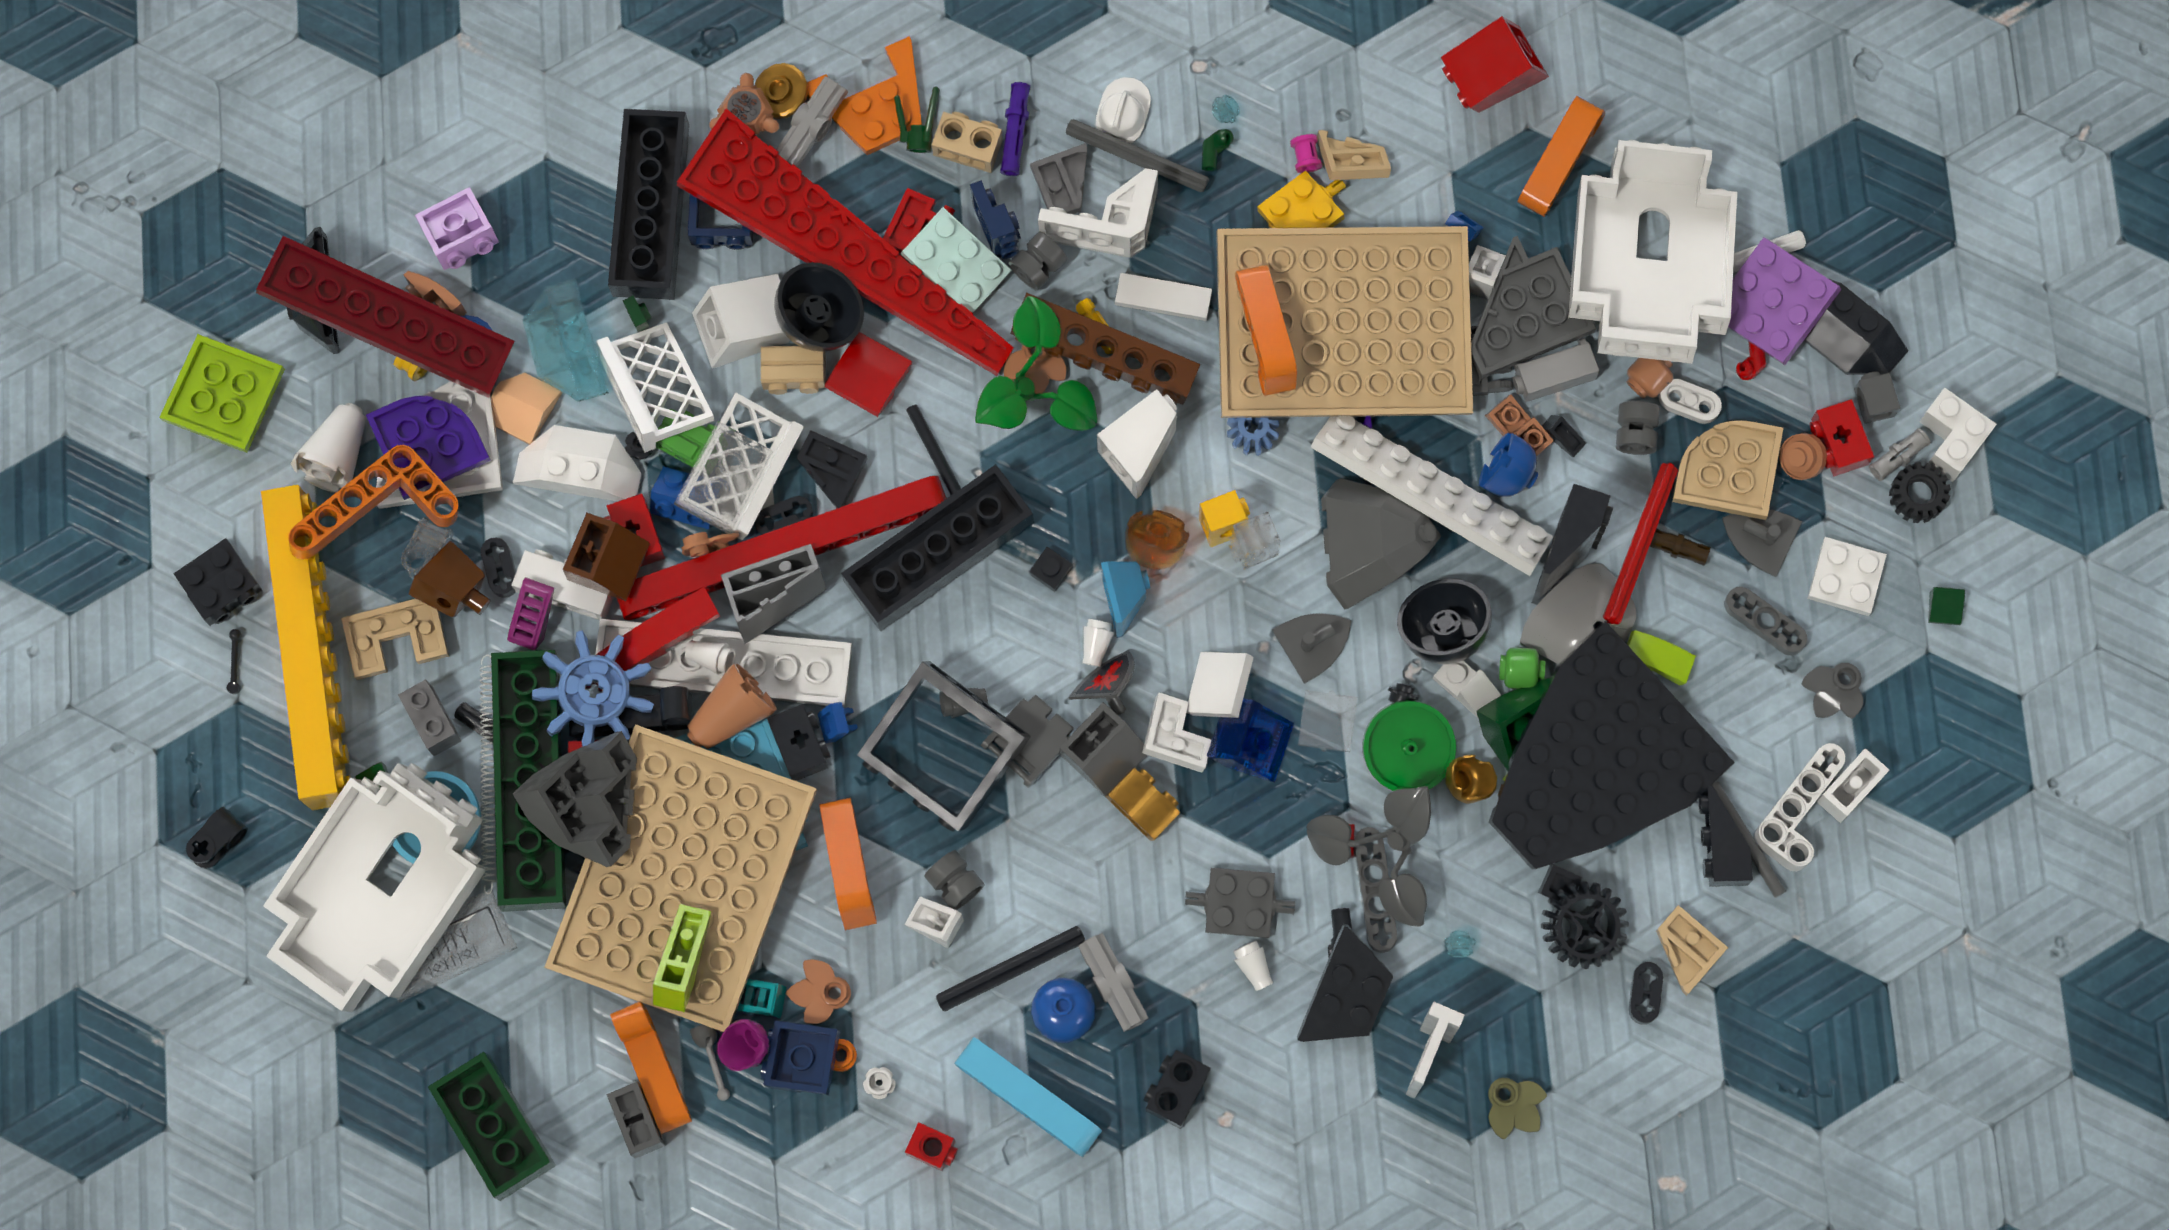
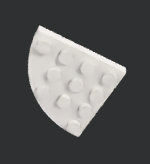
[376,381,503,509]

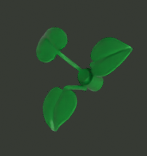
[975,296,1098,431]

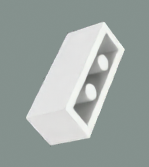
[512,549,614,620]

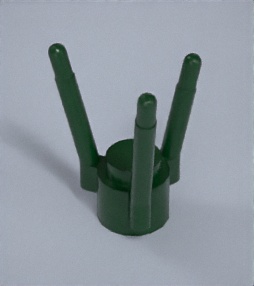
[894,86,940,153]

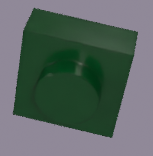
[622,295,652,332]

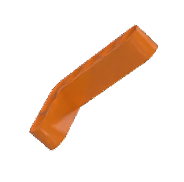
[288,445,459,560]

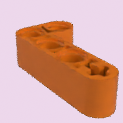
[1517,96,1606,217]
[1235,265,1297,396]
[819,797,877,930]
[610,1001,692,1134]

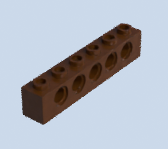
[1010,292,1200,405]

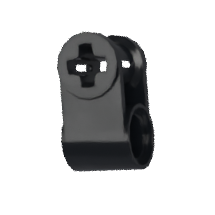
[186,807,248,869]

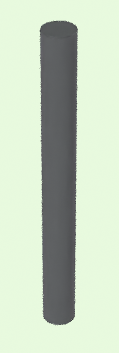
[1711,781,1786,898]

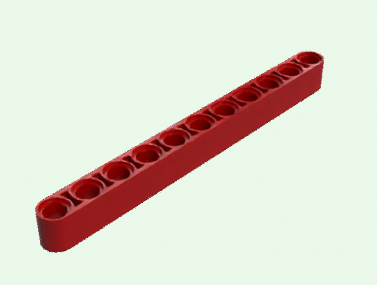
[617,476,947,620]

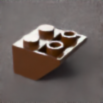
[563,512,650,601]

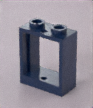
[688,194,753,250]

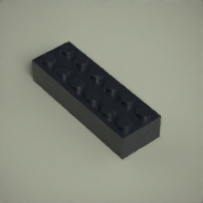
[608,109,690,300]
[841,464,1034,632]

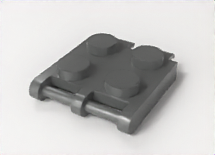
[981,695,1074,788]

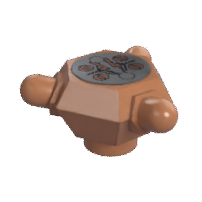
[709,73,779,135]

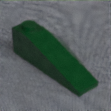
[1476,676,1554,771]

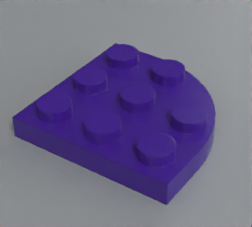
[366,396,491,500]

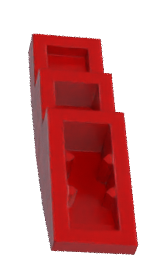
[596,587,720,671]

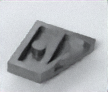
[1030,143,1087,214]

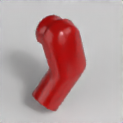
[1736,341,1766,380]

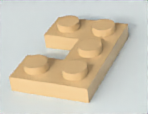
[341,599,449,680]

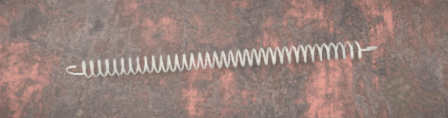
[480,655,495,894]

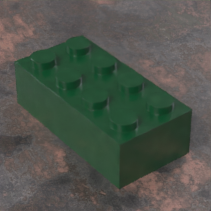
[428,1052,556,1201]

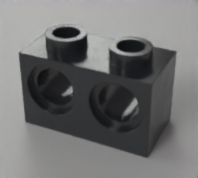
[1143,1050,1211,1129]

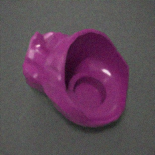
[717,1019,769,1071]

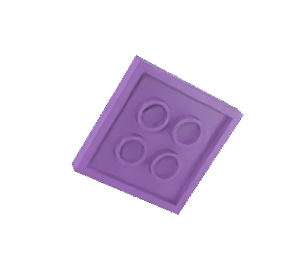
[1728,237,1841,365]

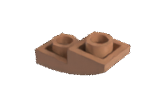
[403,271,467,316]
[1485,394,1554,456]

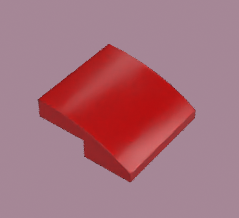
[825,332,912,417]

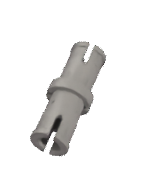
[1869,428,1931,481]

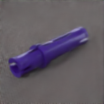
[1000,82,1031,176]

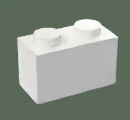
[1816,749,1889,823]

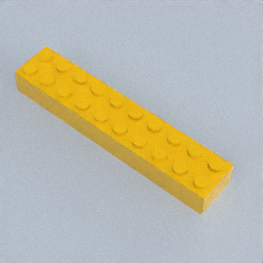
[261,485,351,810]

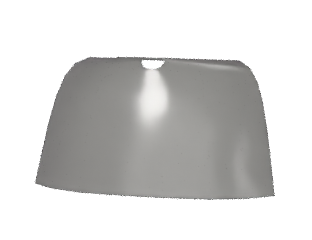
[1520,564,1636,664]

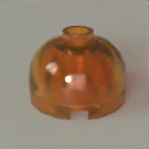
[1125,510,1190,570]

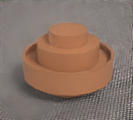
[1779,433,1827,480]

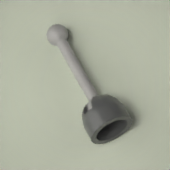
[690,1025,730,1101]

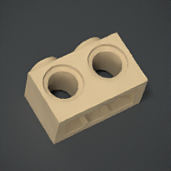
[932,112,1003,173]

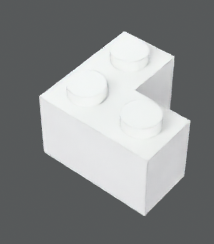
[1919,387,1997,482]

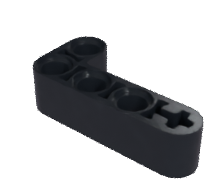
[569,686,693,738]

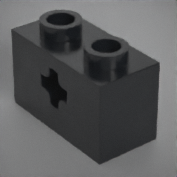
[767,704,831,781]

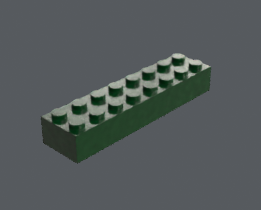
[491,650,566,912]

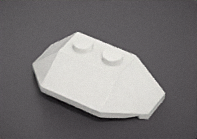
[513,425,642,502]

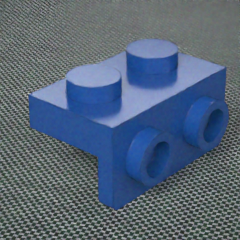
[650,466,723,529]

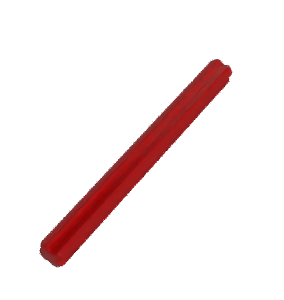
[1603,463,1678,625]

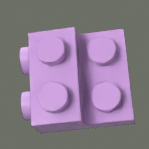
[415,187,499,270]

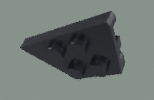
[1297,923,1393,1042]

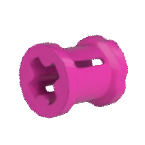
[1290,134,1323,173]

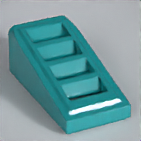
[736,979,786,1018]

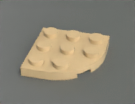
[1672,421,1783,520]

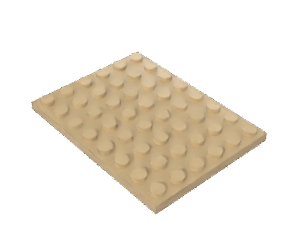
[1216,226,1473,418]
[544,724,817,1032]

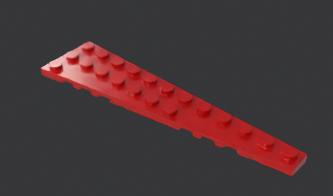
[677,108,1014,376]

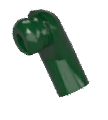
[1202,129,1234,171]

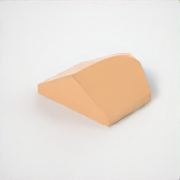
[491,373,562,445]

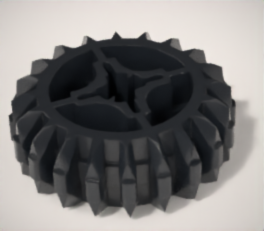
[1541,881,1629,969]

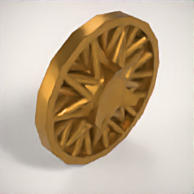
[755,63,808,119]

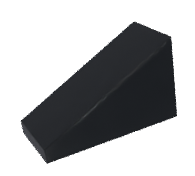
[1542,415,1586,457]

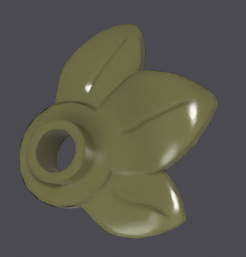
[1488,1078,1547,1139]

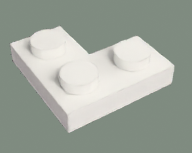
[1142,692,1212,773]

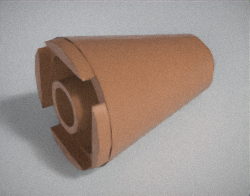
[687,663,777,749]

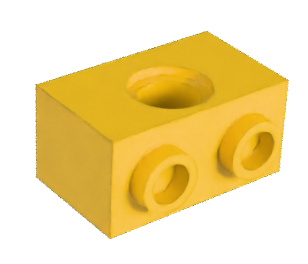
[1199,490,1250,548]

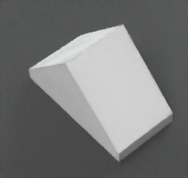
[1469,245,1506,299]
[904,897,964,949]

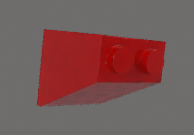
[1441,16,1549,113]

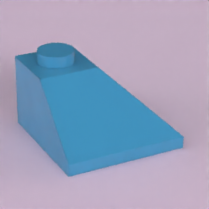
[1101,561,1151,638]

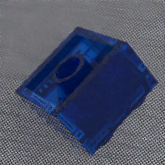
[1207,699,1294,782]

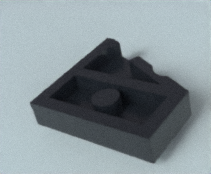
[797,430,868,509]

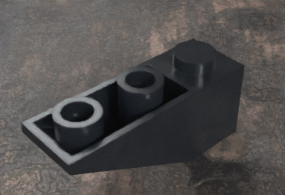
[1699,786,1753,887]

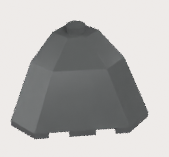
[1321,478,1441,610]
[513,731,637,867]

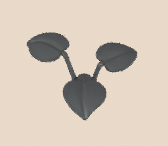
[1306,786,1431,927]

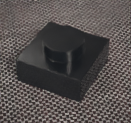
[1029,547,1073,592]
[1538,864,1582,901]

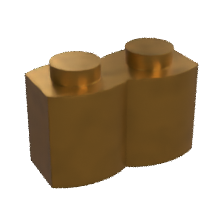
[1105,768,1180,841]

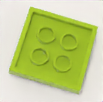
[159,334,285,453]

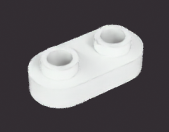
[1659,379,1721,424]

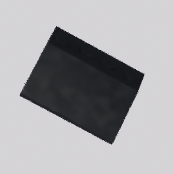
[1531,484,1613,605]

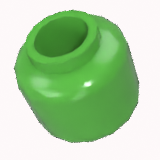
[1499,647,1545,689]

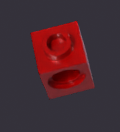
[905,1122,958,1171]

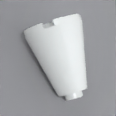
[291,403,366,493]

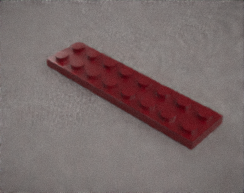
[256,236,515,398]

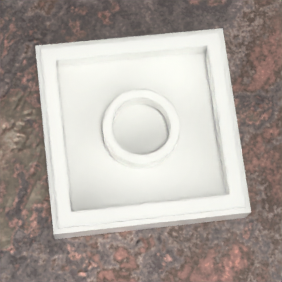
[1186,652,1254,718]

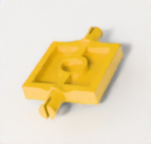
[1257,170,1346,228]

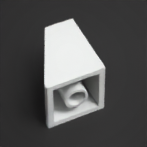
[692,274,790,368]
[1097,390,1177,499]

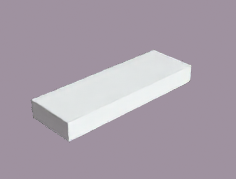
[1115,273,1212,321]

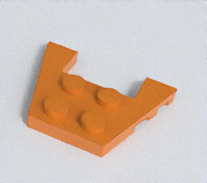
[807,36,922,155]

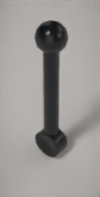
[226,629,241,694]

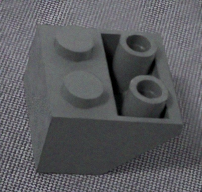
[1059,702,1147,797]

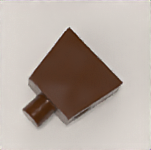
[409,541,491,617]

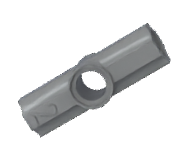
[776,76,848,167]
[1078,933,1148,1032]

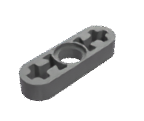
[1724,587,1807,656]

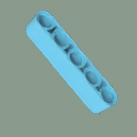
[954,1037,1102,1157]

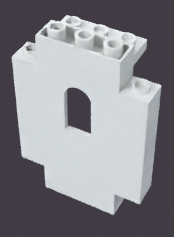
[1568,140,1737,364]
[263,763,487,1012]

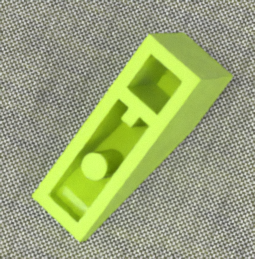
[653,904,711,1012]

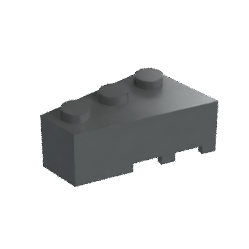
[721,544,826,644]

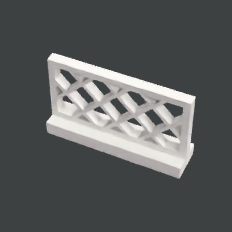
[596,322,714,452]
[678,393,804,540]
[1406,1002,1464,1099]

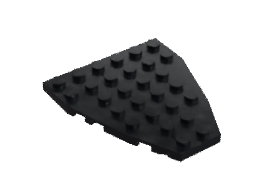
[1489,621,1735,869]

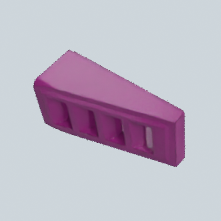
[507,577,555,650]

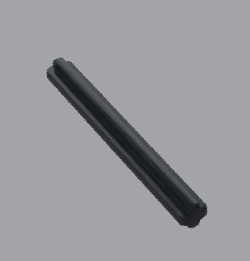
[936,926,1085,1011]

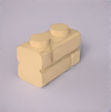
[761,346,826,395]

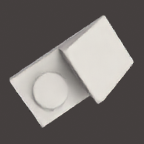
[1432,661,1501,718]

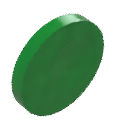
[1362,700,1456,791]

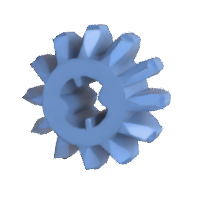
[1227,417,1280,456]

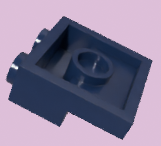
[970,180,1021,259]
[761,1021,840,1096]

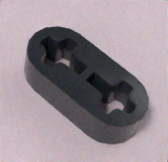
[755,496,813,535]
[481,537,516,598]
[1629,962,1663,1025]

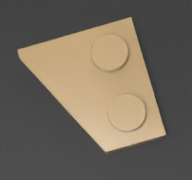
[1317,130,1391,180]
[1656,905,1728,996]

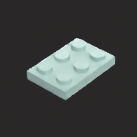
[900,207,1011,313]

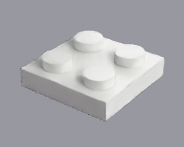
[1807,537,1887,616]

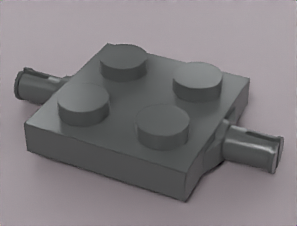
[1185,868,1295,938]

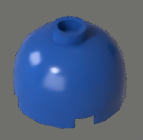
[1479,433,1538,497]
[1031,978,1095,1043]

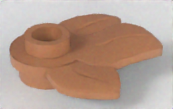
[1004,345,1066,394]
[682,532,740,557]
[786,959,851,1024]

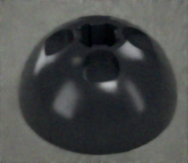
[774,262,864,352]
[1397,579,1492,664]

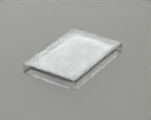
[674,421,773,534]

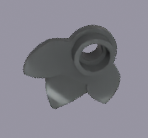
[1801,663,1863,719]

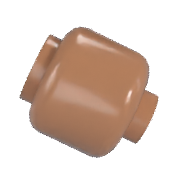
[1626,358,1673,399]

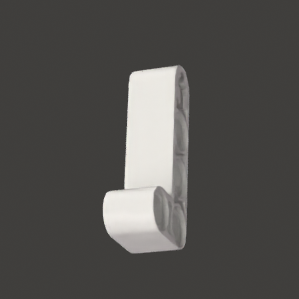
[1754,743,1845,872]

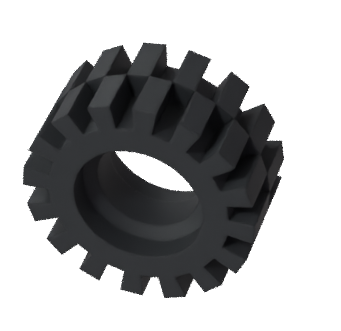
[1889,462,1951,523]

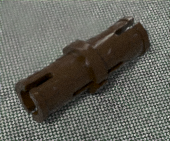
[1650,529,1711,566]

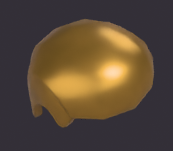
[1445,755,1498,804]

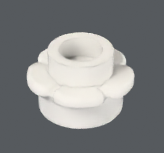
[863,1067,896,1099]

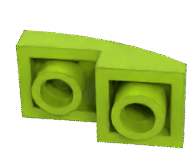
[1627,630,1696,686]

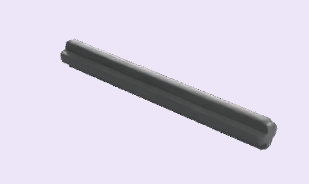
[1066,119,1209,192]

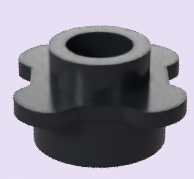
[1388,683,1419,703]

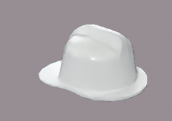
[1096,77,1151,144]

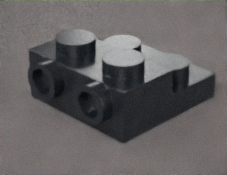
[173,538,262,626]

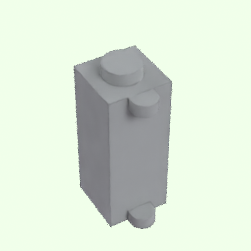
[1512,338,1599,403]

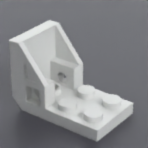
[1038,168,1158,258]

